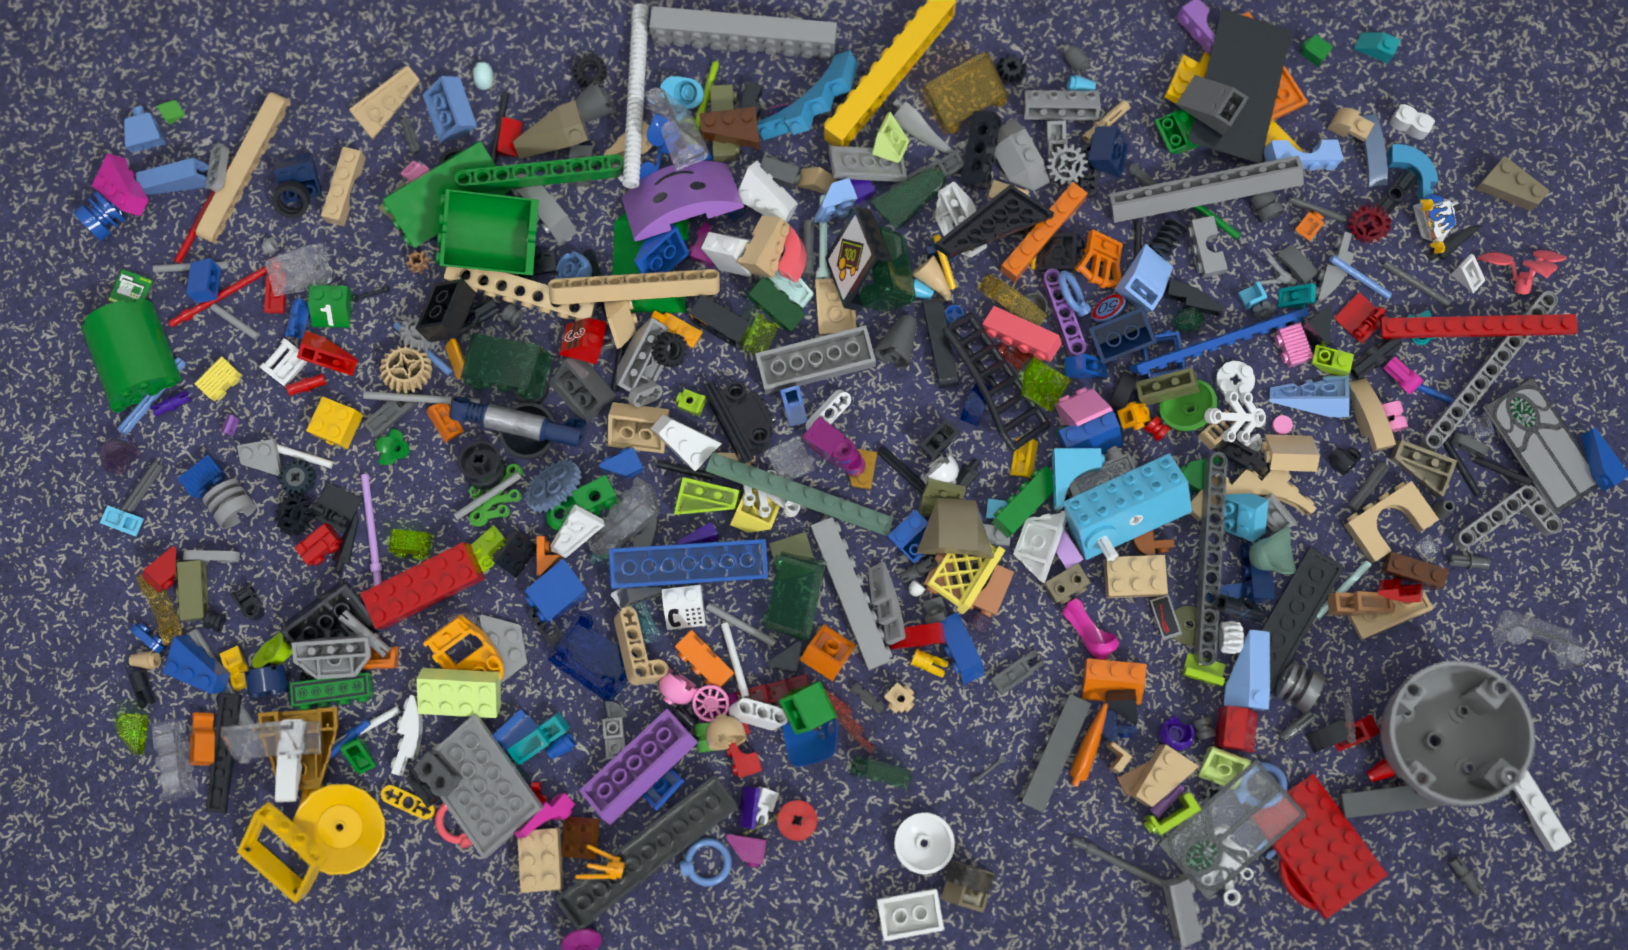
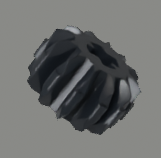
[996,54,1027,86]

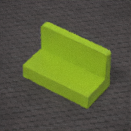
[1182,653,1226,687]

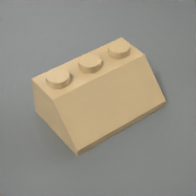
[608,402,669,453]

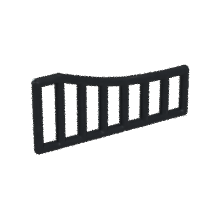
[942,312,1051,452]

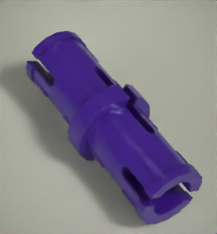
[151,390,192,417]

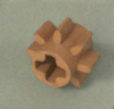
[406,250,431,274]

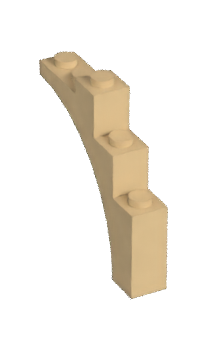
[1189,469,1317,522]

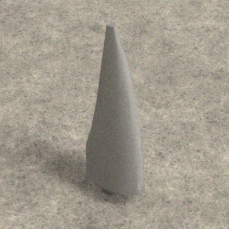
[893,99,954,154]

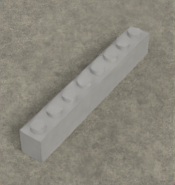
[811,517,893,671]

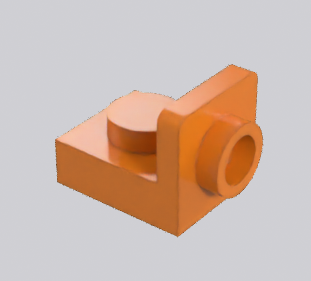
[1295,211,1325,241]

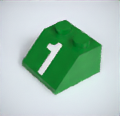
[308,285,352,328]

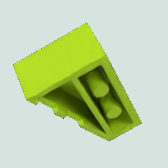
[674,477,741,515]

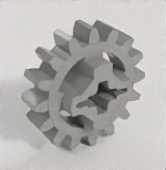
[1046,144,1088,185]
[400,315,440,352]

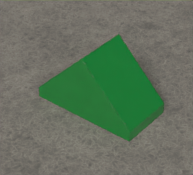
[340,738,376,775]

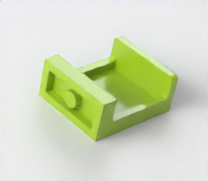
[1143,792,1201,835]

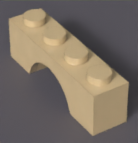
[321,147,366,226]

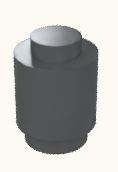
[1063,45,1090,73]

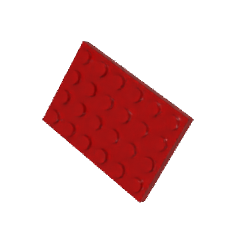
[1251,774,1387,920]

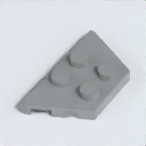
[479,615,528,683]

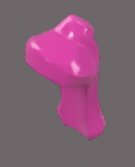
[1062,598,1119,660]

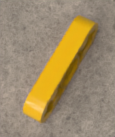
[381,785,436,819]

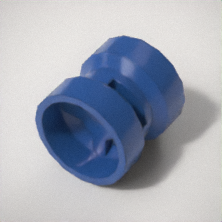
[945,305,964,325]

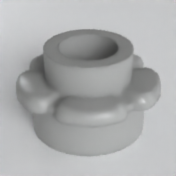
[262,237,279,255]
[1105,446,1123,460]

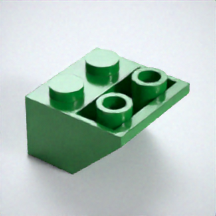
[1154,109,1201,154]
[779,681,837,735]

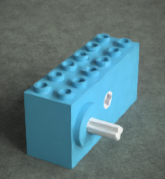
[1063,453,1192,561]

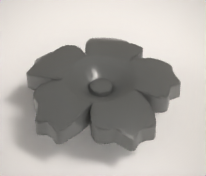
[1252,300,1276,319]

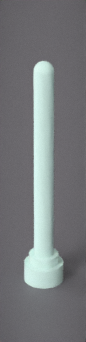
[816,195,831,279]

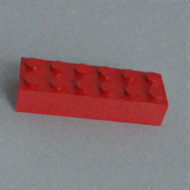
[360,542,486,629]

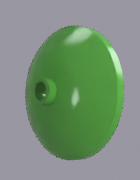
[1159,379,1217,431]

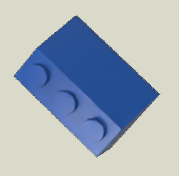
[1056,410,1123,454]

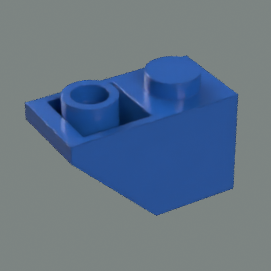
[599,447,645,479]

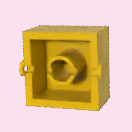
[306,396,363,450]

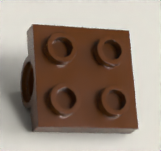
[562,817,599,859]

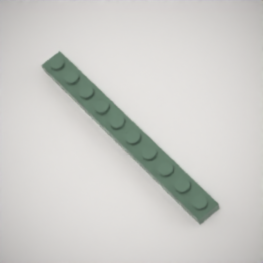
[706,452,893,536]

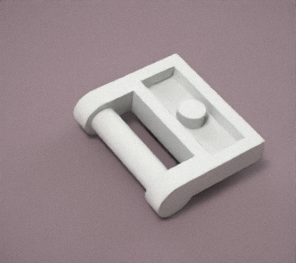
[259,338,307,387]

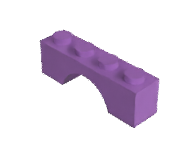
[1176,0,1216,55]

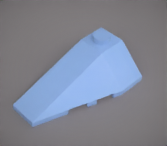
[1270,376,1349,418]
[1224,630,1270,710]

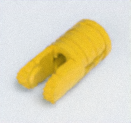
[910,649,949,678]

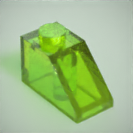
[115,713,149,755]

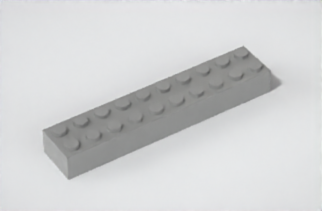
[650,6,837,60]

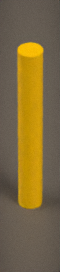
[933,234,956,290]

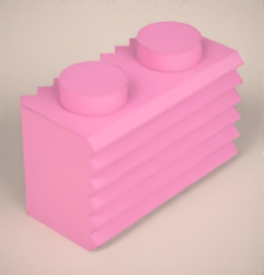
[1274,322,1313,368]

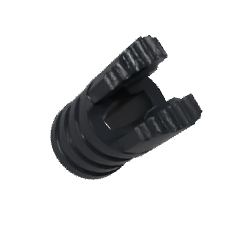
[128,670,156,709]

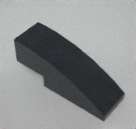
[741,80,763,120]
[1165,280,1224,317]

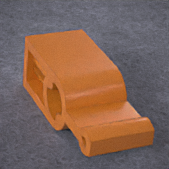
[189,712,215,766]

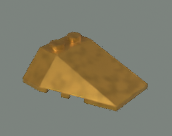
[258,707,339,790]

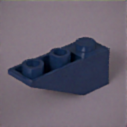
[1239,541,1275,604]

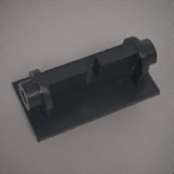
[405,767,441,808]

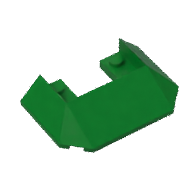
[612,211,689,313]

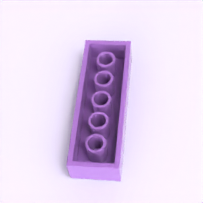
[579,709,698,825]

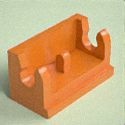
[361,646,398,670]

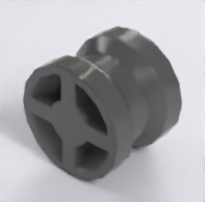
[501,304,525,327]

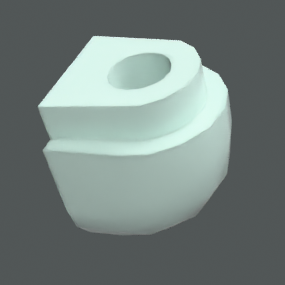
[473,63,493,90]

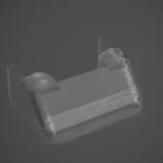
[221,721,321,764]

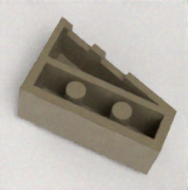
[1475,156,1550,211]
[1389,440,1457,497]

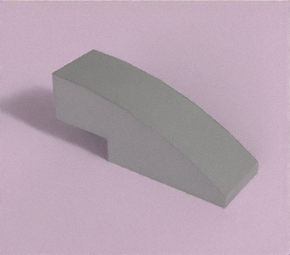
[1045,120,1068,179]

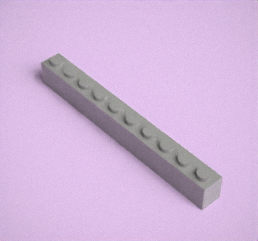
[1109,155,1304,223]

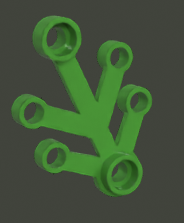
[469,464,523,527]

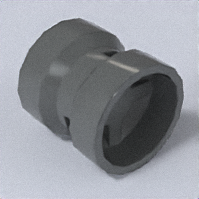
[1192,716,1217,740]

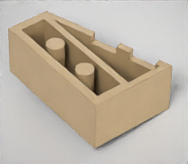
[736,216,790,278]
[1130,745,1199,807]

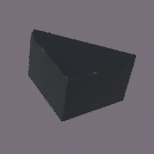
[1105,689,1138,726]

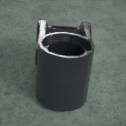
[231,583,265,620]

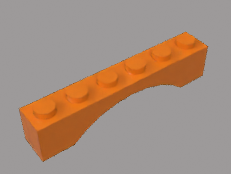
[1000,182,1088,283]

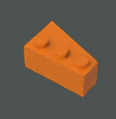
[675,630,735,690]

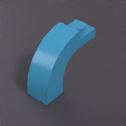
[1388,144,1438,204]

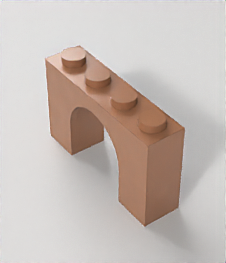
[924,553,1014,618]

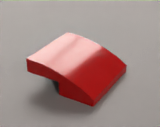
[1378,578,1423,602]

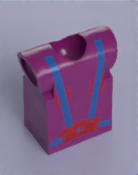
[803,416,866,476]

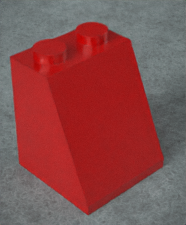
[1214,706,1258,753]

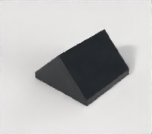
[1303,305,1332,349]
[767,640,803,674]

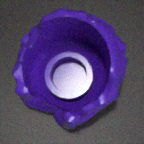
[1159,715,1195,751]

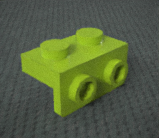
[471,525,508,572]

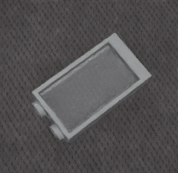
[1067,452,1137,498]

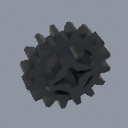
[275,494,313,536]

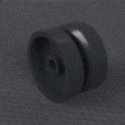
[458,440,506,490]

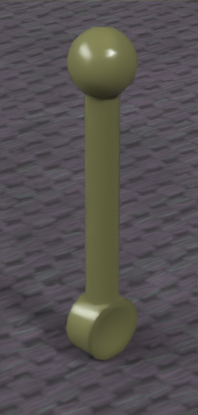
[742,813,778,836]

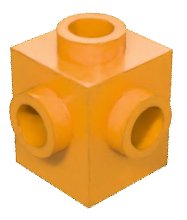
[1117,401,1151,431]

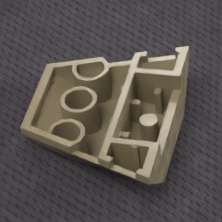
[916,498,994,559]

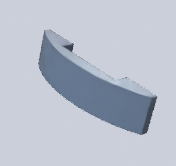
[1361,114,1388,187]

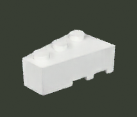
[738,161,798,222]

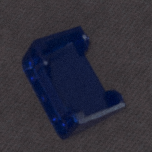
[547,610,637,701]

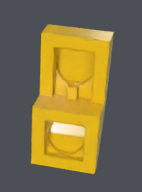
[220,646,249,692]

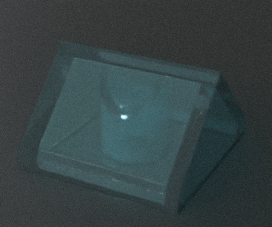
[628,600,663,646]

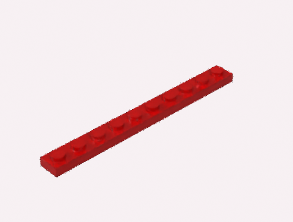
[1380,314,1578,339]

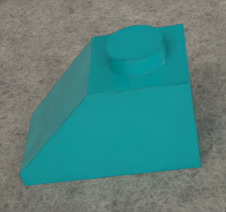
[1354,32,1401,64]

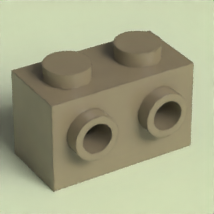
[1043,563,1090,605]

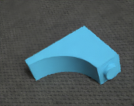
[1052,448,1105,510]

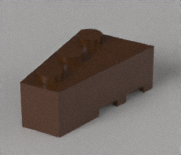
[699,107,760,150]

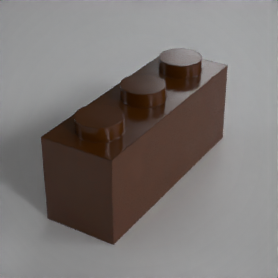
[1381,552,1449,590]

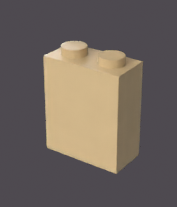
[1261,434,1320,472]

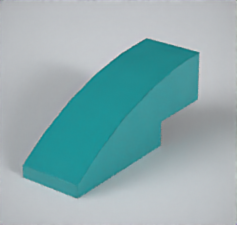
[507,712,570,766]

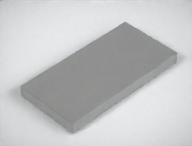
[828,146,907,182]

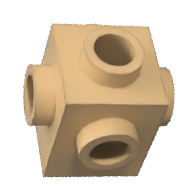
[884,682,915,714]

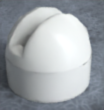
[909,580,926,596]

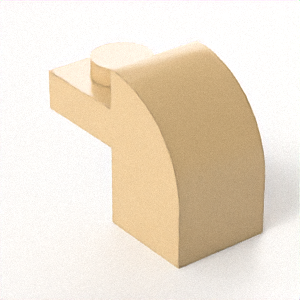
[1327,108,1375,141]

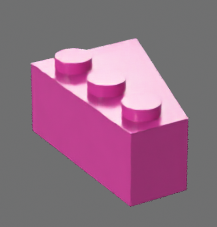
[92,153,149,216]

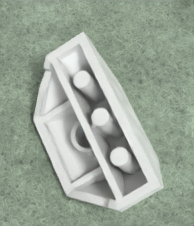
[935,182,987,257]

